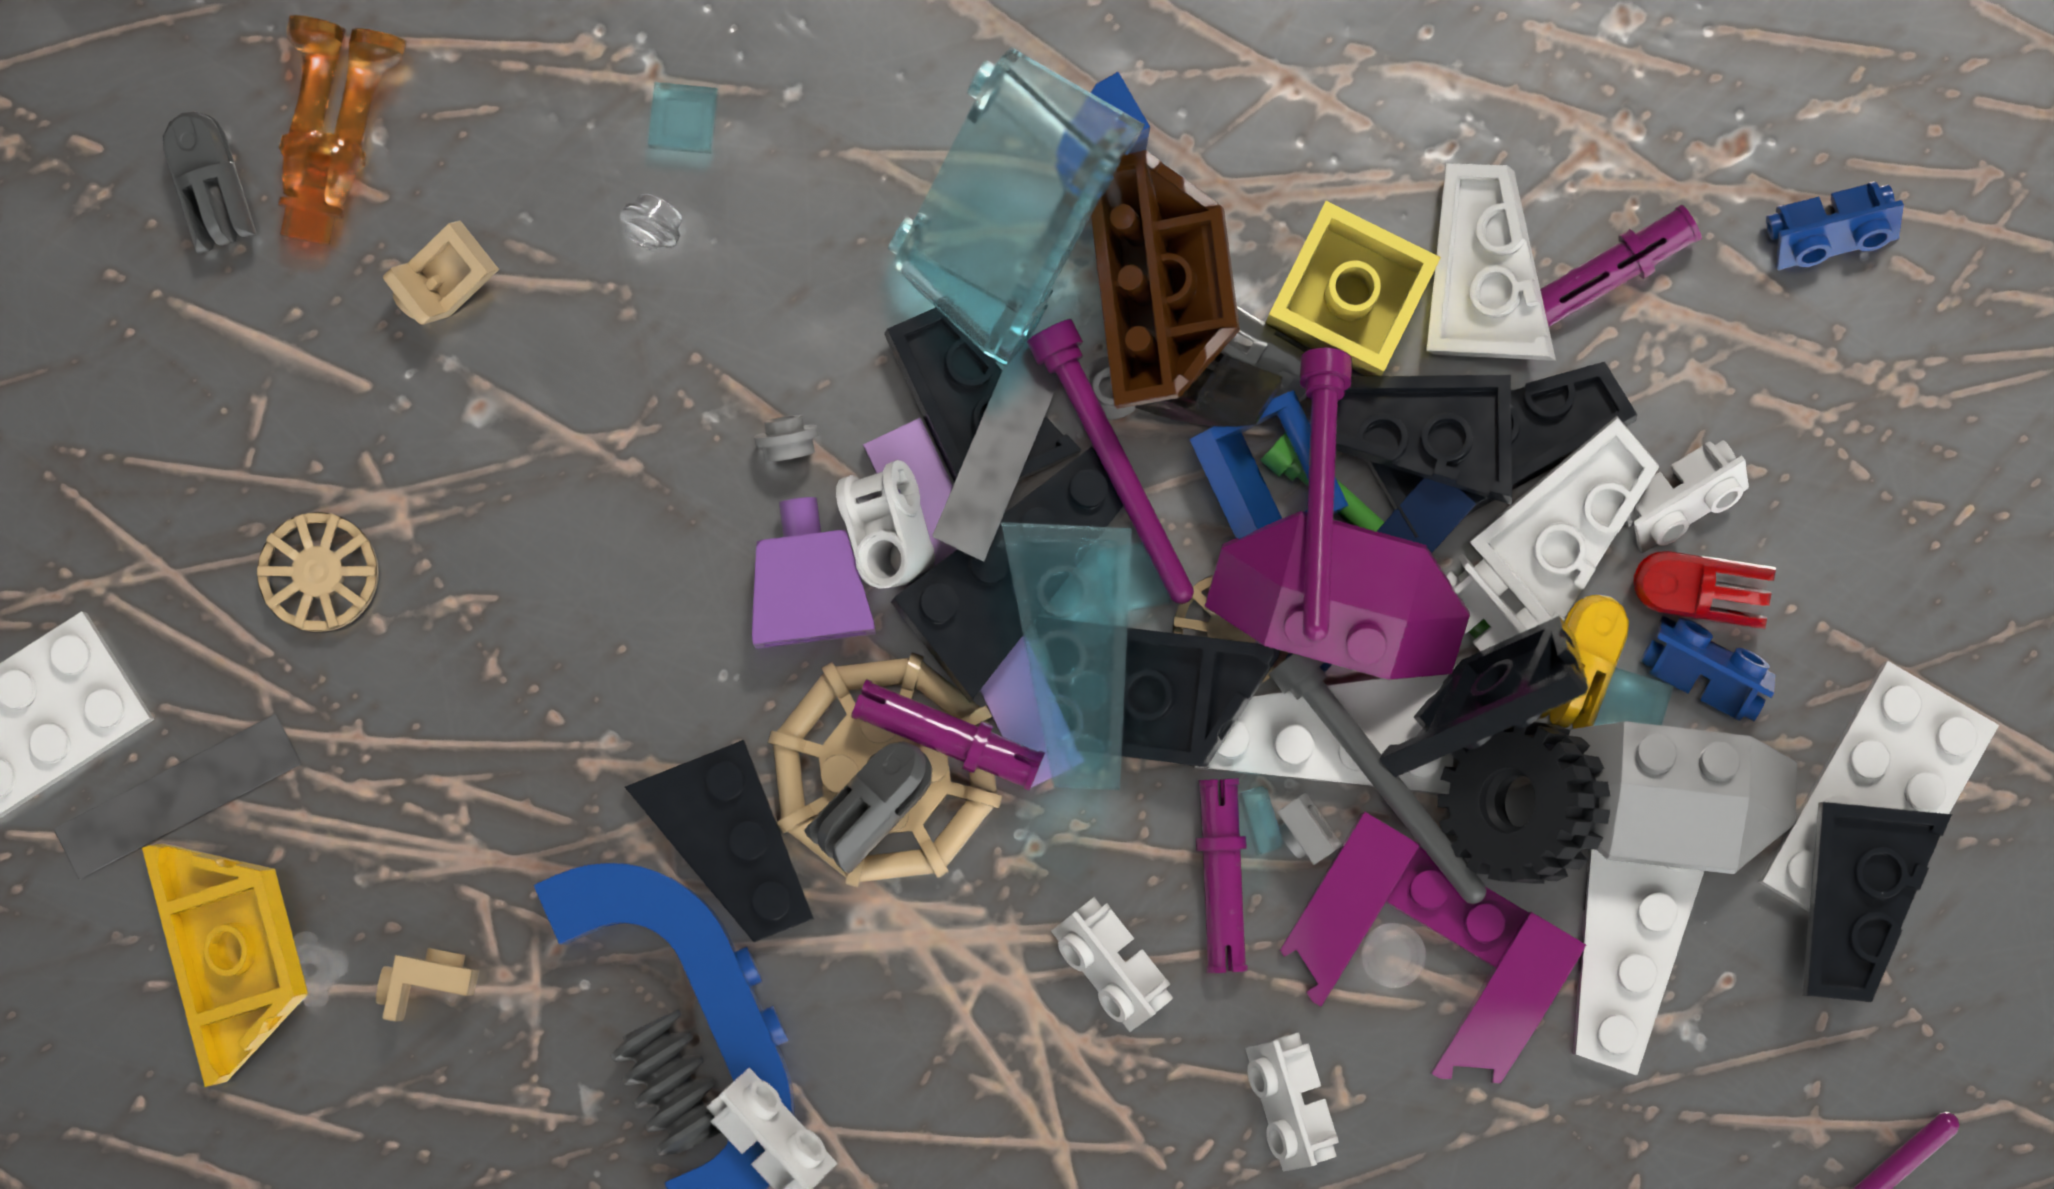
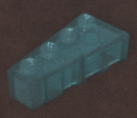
[1000,522,1132,790]

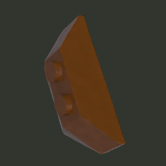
[1085,150,1240,409]

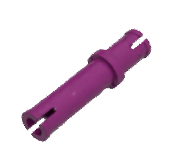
[1540,205,1702,327]
[851,679,1045,791]
[1196,778,1248,973]

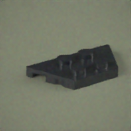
[1380,616,1589,777]
[1035,617,1280,767]

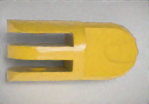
[1539,595,1629,729]

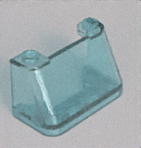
[888,47,1145,367]

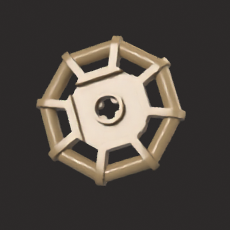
[767,652,1003,887]

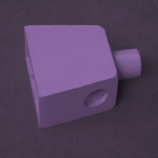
[752,497,876,649]

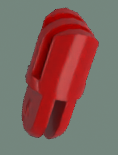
[1633,551,1776,630]

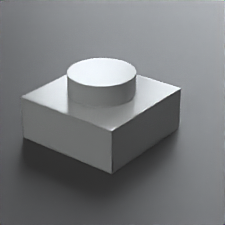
[1278,792,1342,865]

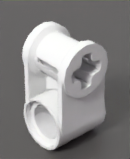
[836,460,935,588]

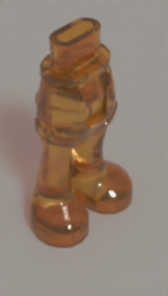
[278,15,407,245]

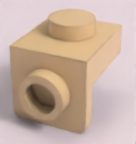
[383,220,499,325]
[376,948,479,1022]

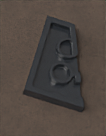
[884,304,1082,483]

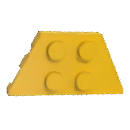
[142,844,308,1087]

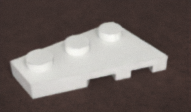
[1427,163,1556,361]
[1470,416,1659,624]

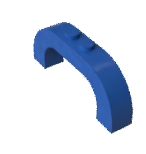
[533,863,795,1189]

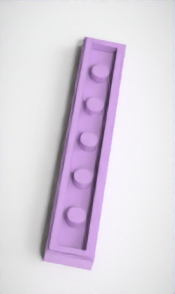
[863,417,1085,788]

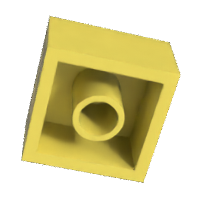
[1266,201,1441,376]

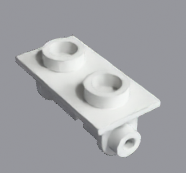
[1624,440,1749,553]
[1445,554,1540,651]
[1051,897,1173,1032]
[1245,1032,1339,1172]
[707,1067,838,1189]

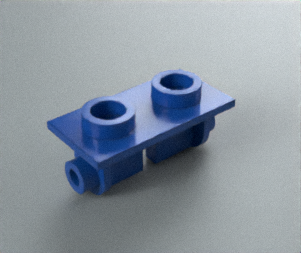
[1766,181,1904,270]
[1640,616,1776,722]

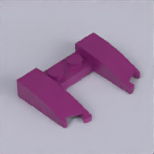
[1279,812,1587,1083]

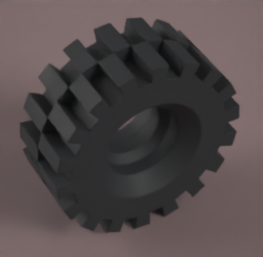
[1437,722,1611,884]

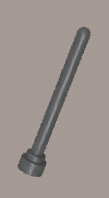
[1269,654,1486,904]

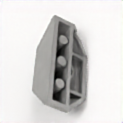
[1569,721,1797,874]

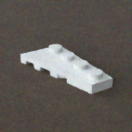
[1194,668,1454,794]
[1573,849,1704,1075]

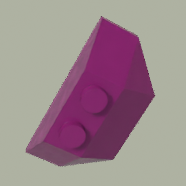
[1205,511,1470,680]

